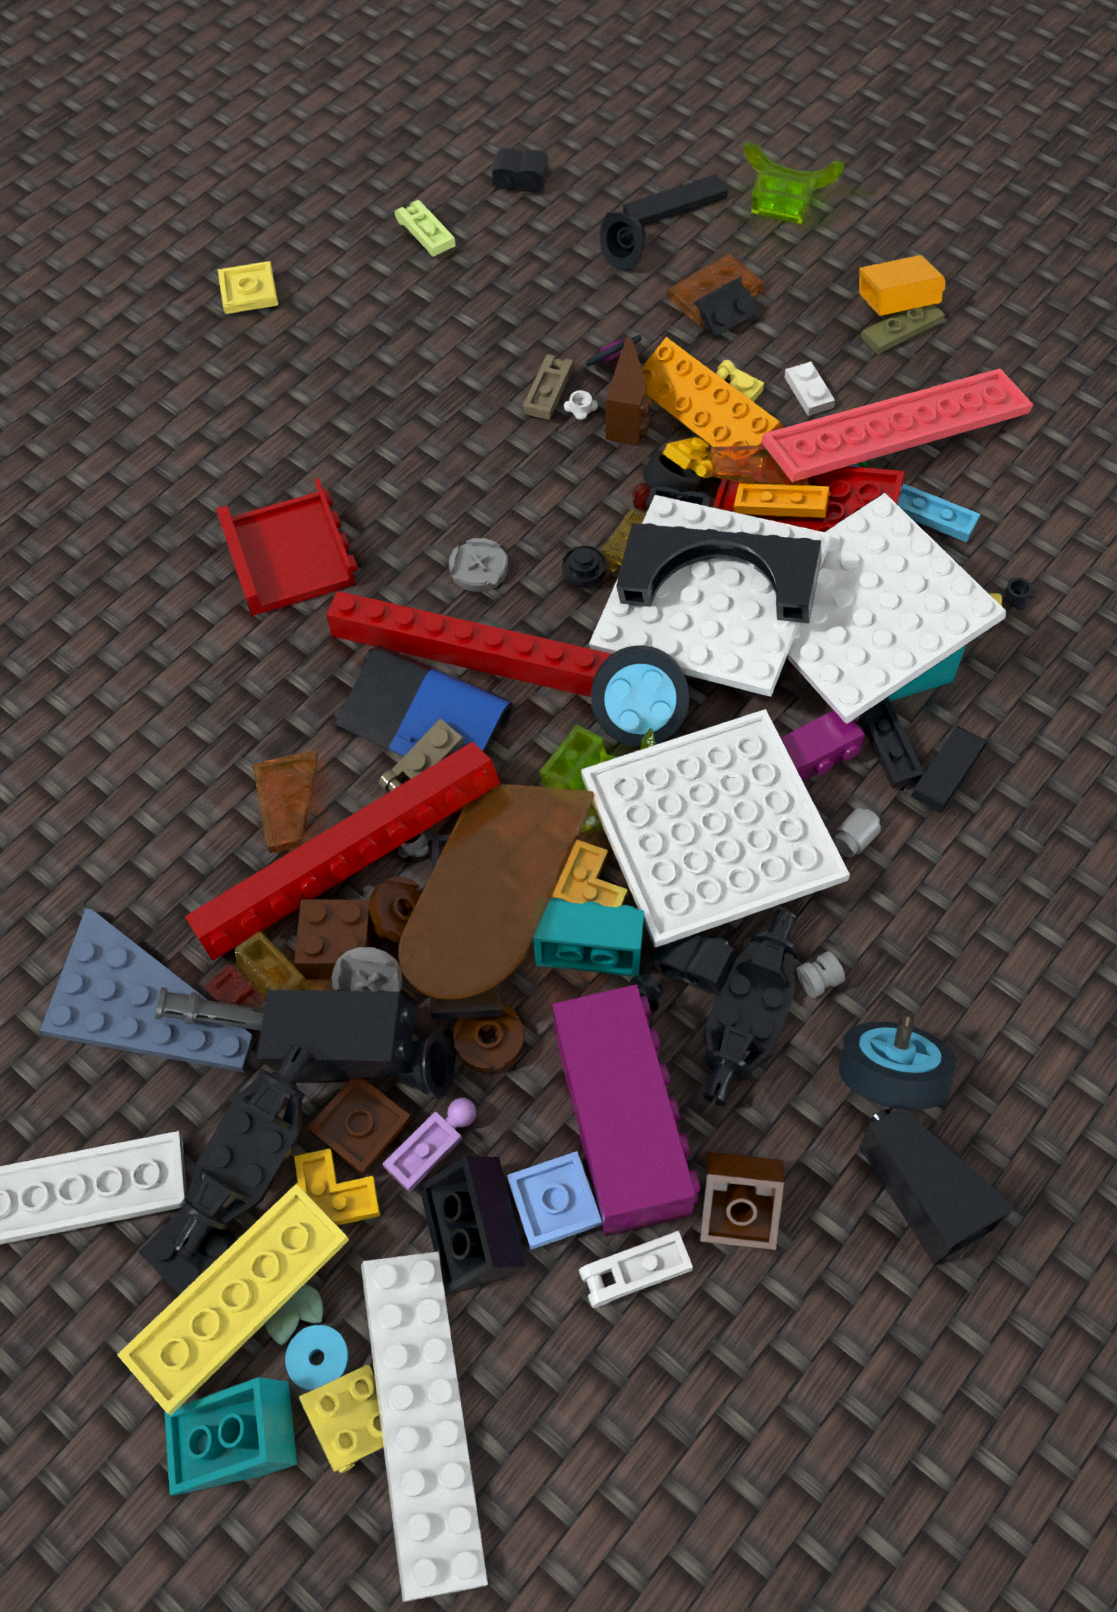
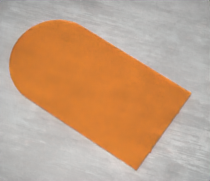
[398,784,595,999]

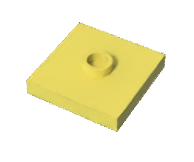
[218,261,278,314]

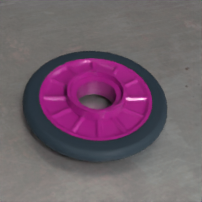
[586,335,642,366]

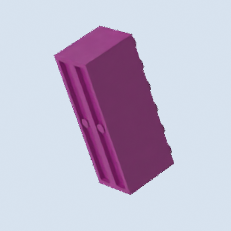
[552,984,700,1237]

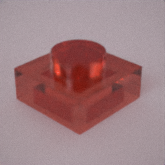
[204,964,255,1005]

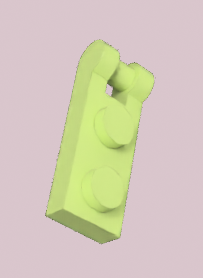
[395,200,455,257]

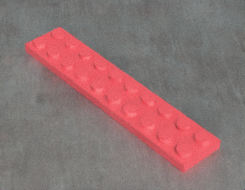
[761,368,1034,482]

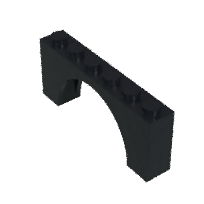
[616,523,822,623]

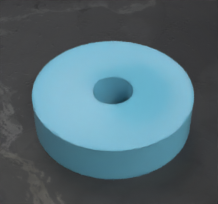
[285,1325,350,1392]

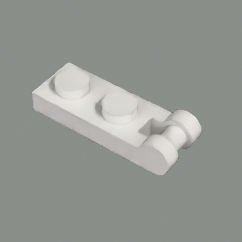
[579,1231,693,1308]

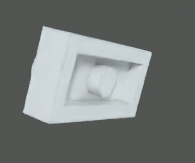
[785,362,835,416]

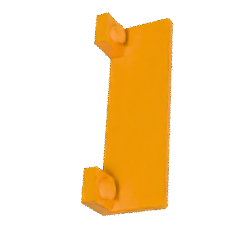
[641,337,785,469]

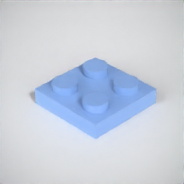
[507,1151,602,1250]

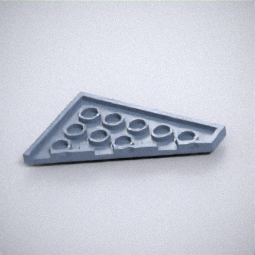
[40,908,255,1073]

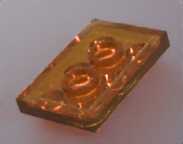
[667,253,764,327]

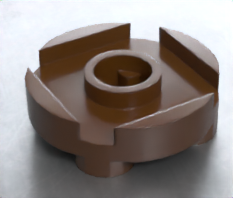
[369,877,432,945]
[453,1003,525,1074]

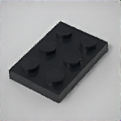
[138,1208,238,1295]

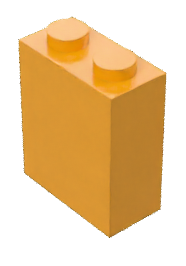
[859,255,946,316]

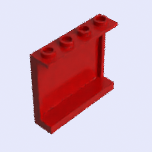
[216,479,358,616]

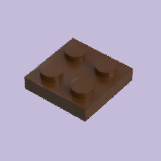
[307,1078,412,1176]

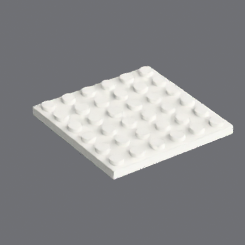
[787,493,1006,724]
[589,495,831,697]
[581,709,850,948]

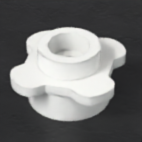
[564,391,598,420]

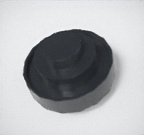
[562,546,606,587]

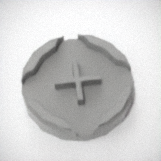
[449,538,508,592]
[331,947,403,992]

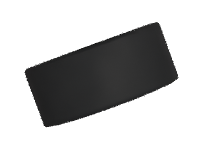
[643,450,702,493]

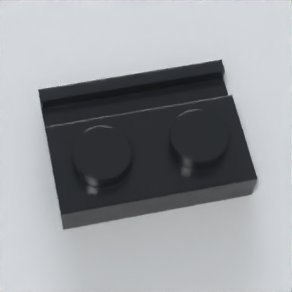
[693,276,759,339]

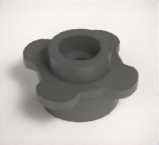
[397,831,432,858]

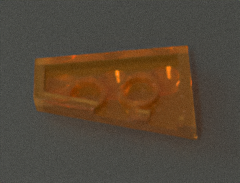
[709,445,810,486]
[253,750,318,853]

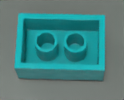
[533,898,644,977]

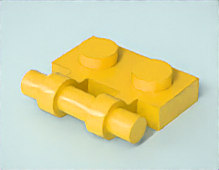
[662,437,728,478]

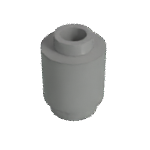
[832,808,881,858]

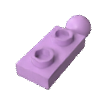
[383,1098,476,1193]

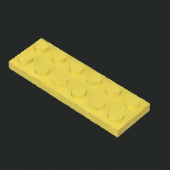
[117,1184,349,1415]

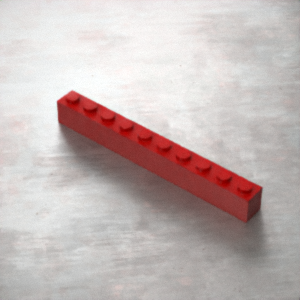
[326,591,611,697]
[185,741,500,961]

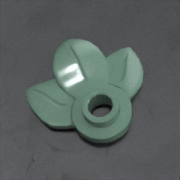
[265,1284,323,1345]

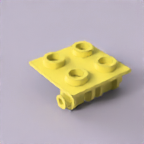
[299,1364,384,1474]

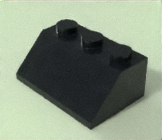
[419,1156,527,1295]

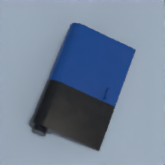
[335,645,513,757]

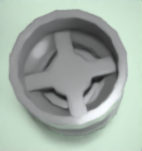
[796,951,845,998]

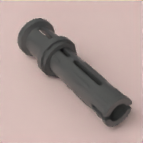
[155,987,264,1031]

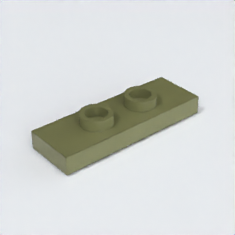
[861,304,945,355]

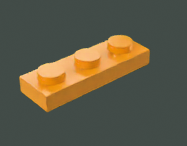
[734,483,830,518]

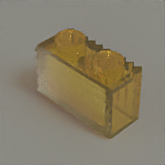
[235,932,306,1001]

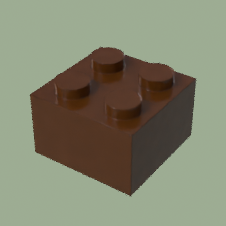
[294,899,374,980]

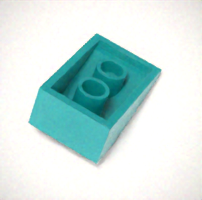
[164,1377,297,1495]

